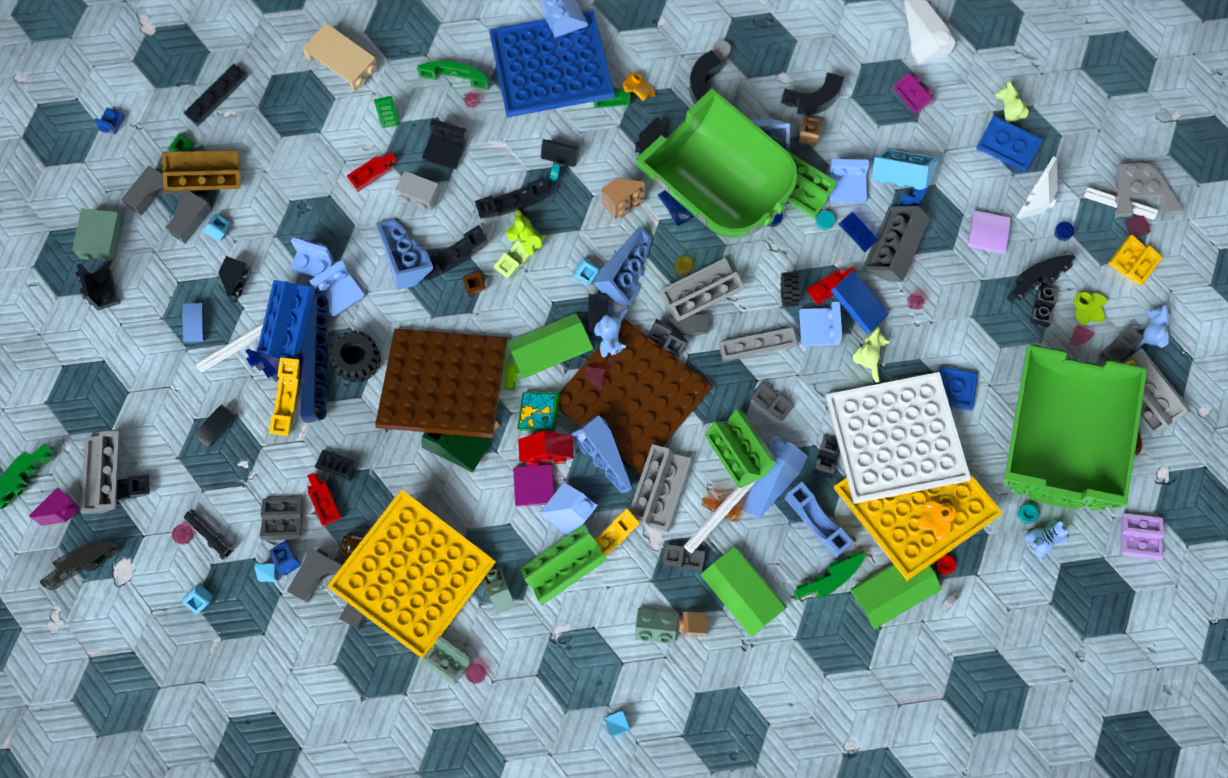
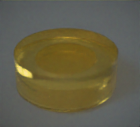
[674,256,693,276]

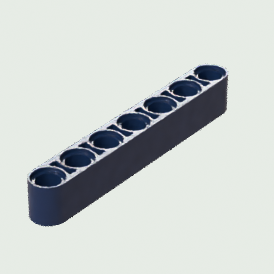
[300,294,329,423]

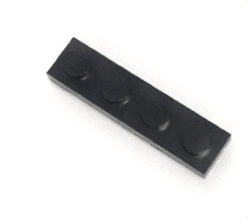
[183,63,248,126]

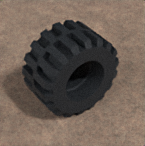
[329,330,381,383]

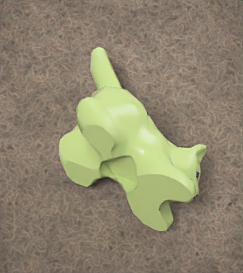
[995,81,1029,123]
[853,326,890,383]

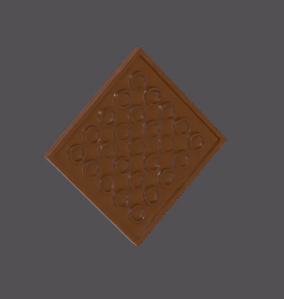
[558,318,713,475]
[375,328,508,438]

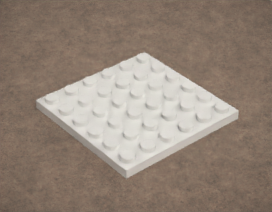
[826,372,971,504]

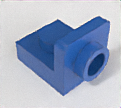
[94,107,125,135]
[900,186,929,206]

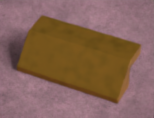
[161,150,241,191]

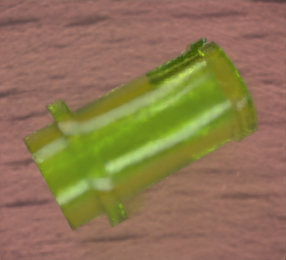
[503,365,519,391]

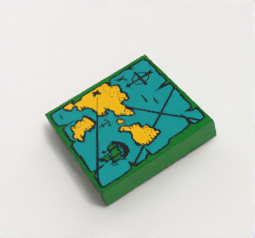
[517,392,560,432]

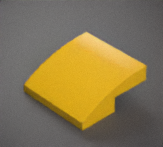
[1108,235,1163,286]

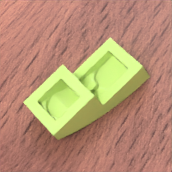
[493,241,530,279]

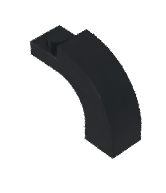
[689,50,722,104]
[781,73,844,115]

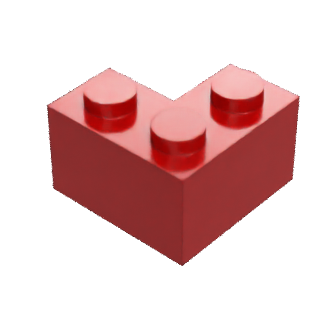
[518,431,574,466]

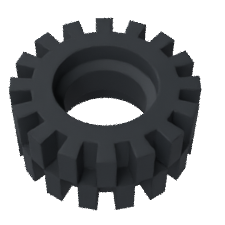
[780,272,800,307]

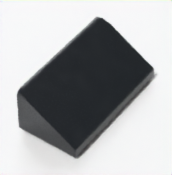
[540,139,579,167]

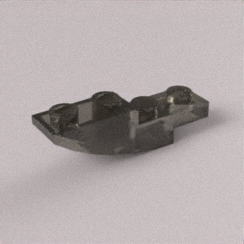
[39,541,121,591]

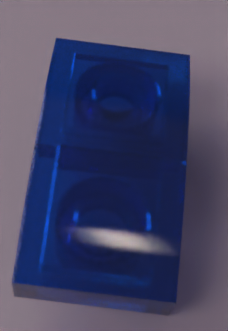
[658,191,693,226]
[838,212,878,252]
[245,349,279,382]

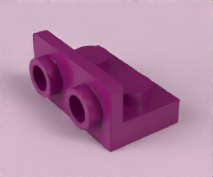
[892,73,934,115]

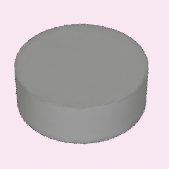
[712,40,731,59]
[941,593,959,612]

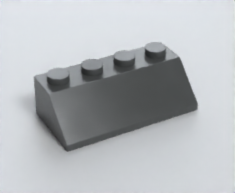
[862,206,930,282]

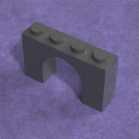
[121,165,212,244]
[287,549,367,630]

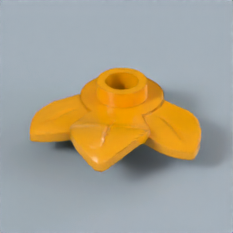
[623,72,655,101]
[918,501,956,540]

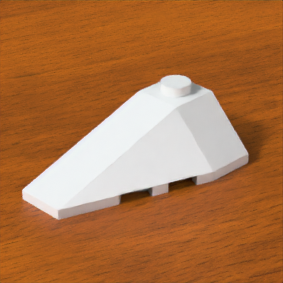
[904,0,955,65]
[1017,156,1058,219]

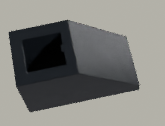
[218,256,251,303]

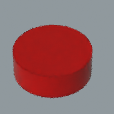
[935,555,956,575]

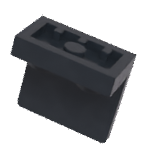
[422,119,468,170]
[76,263,120,310]

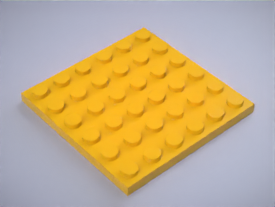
[834,473,1003,581]
[326,489,496,659]

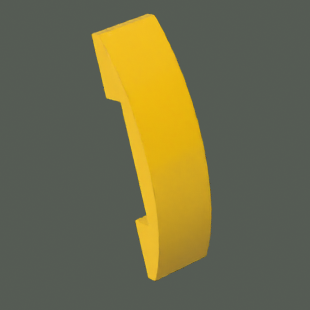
[269,358,300,436]
[595,509,640,556]

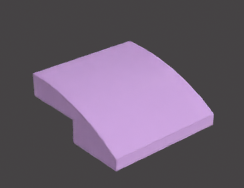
[968,210,1011,254]
[1121,513,1164,560]

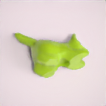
[506,210,546,256]

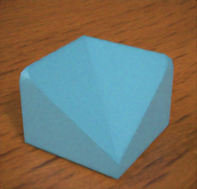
[203,213,231,241]
[573,257,600,285]
[255,563,279,582]
[182,583,213,615]
[604,710,630,738]

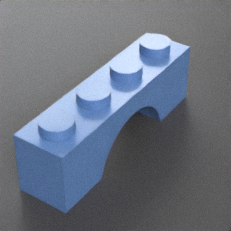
[784,482,854,559]

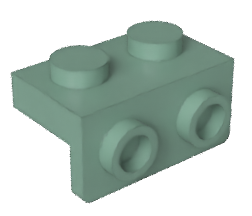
[635,608,678,644]
[422,636,471,685]

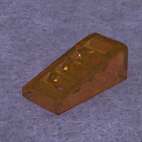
[701,497,741,524]

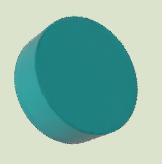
[549,162,561,181]
[816,211,835,230]
[1017,504,1039,524]

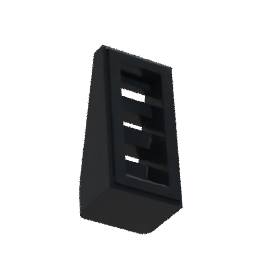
[315,450,358,482]

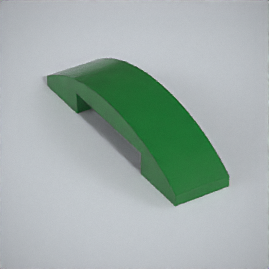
[417,61,489,90]

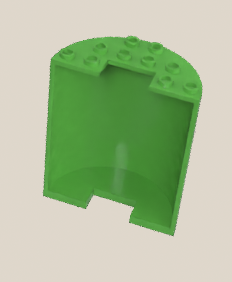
[1004,344,1147,511]

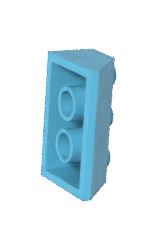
[872,149,940,190]

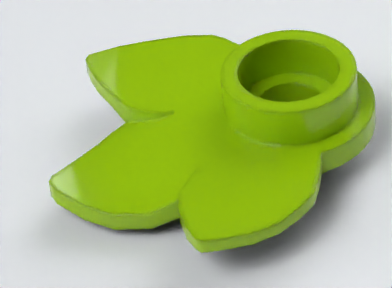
[1073,292,1108,326]

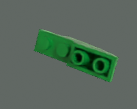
[0,444,57,509]
[793,552,866,601]

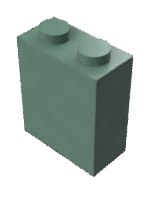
[72,209,124,262]

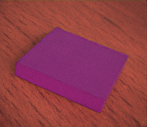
[513,465,554,507]

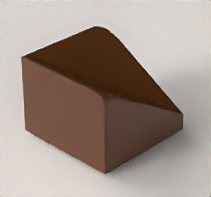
[462,272,486,297]

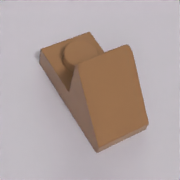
[798,115,822,146]

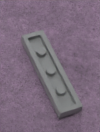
[718,327,797,362]

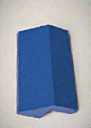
[256,280,315,360]

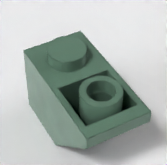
[483,567,515,614]

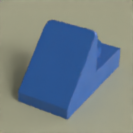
[269,540,301,575]

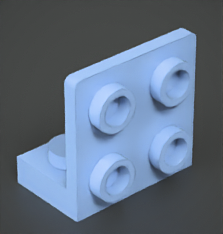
[829,159,869,203]
[290,238,334,278]
[309,261,365,317]
[799,302,842,346]

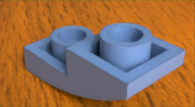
[183,303,204,342]

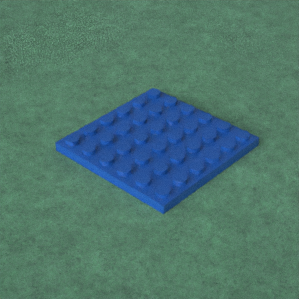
[489,10,615,118]

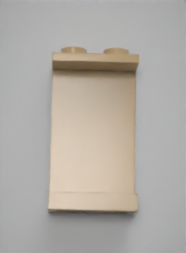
[302,23,378,92]

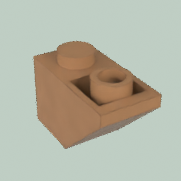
[678,612,708,637]

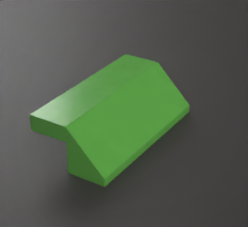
[786,150,838,219]
[507,313,593,379]
[705,409,777,488]
[520,523,607,605]
[701,546,787,637]
[850,564,942,629]

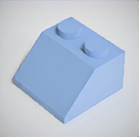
[541,0,588,37]

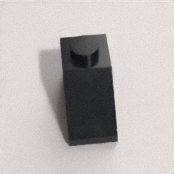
[635,117,661,155]

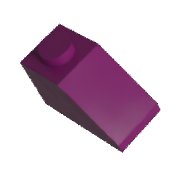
[29,487,81,526]

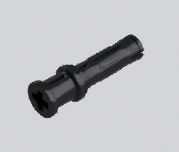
[184,509,235,560]

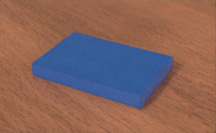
[976,115,1043,173]
[831,270,889,335]

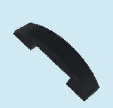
[475,178,550,219]
[424,225,488,281]

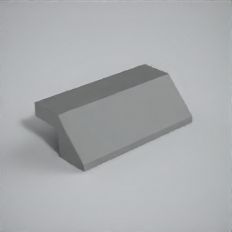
[658,258,745,322]
[1121,349,1190,436]
[80,431,120,514]
[629,444,693,533]

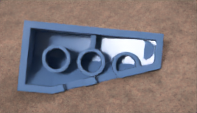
[376,219,433,290]
[593,226,652,306]
[569,415,632,493]
[742,436,808,518]

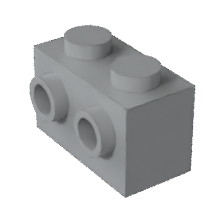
[395,171,440,210]

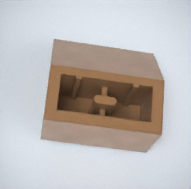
[602,178,645,220]

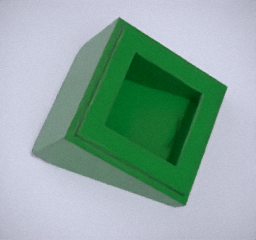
[167,133,194,152]

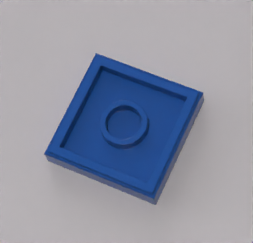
[938,366,978,411]

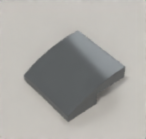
[260,497,302,540]

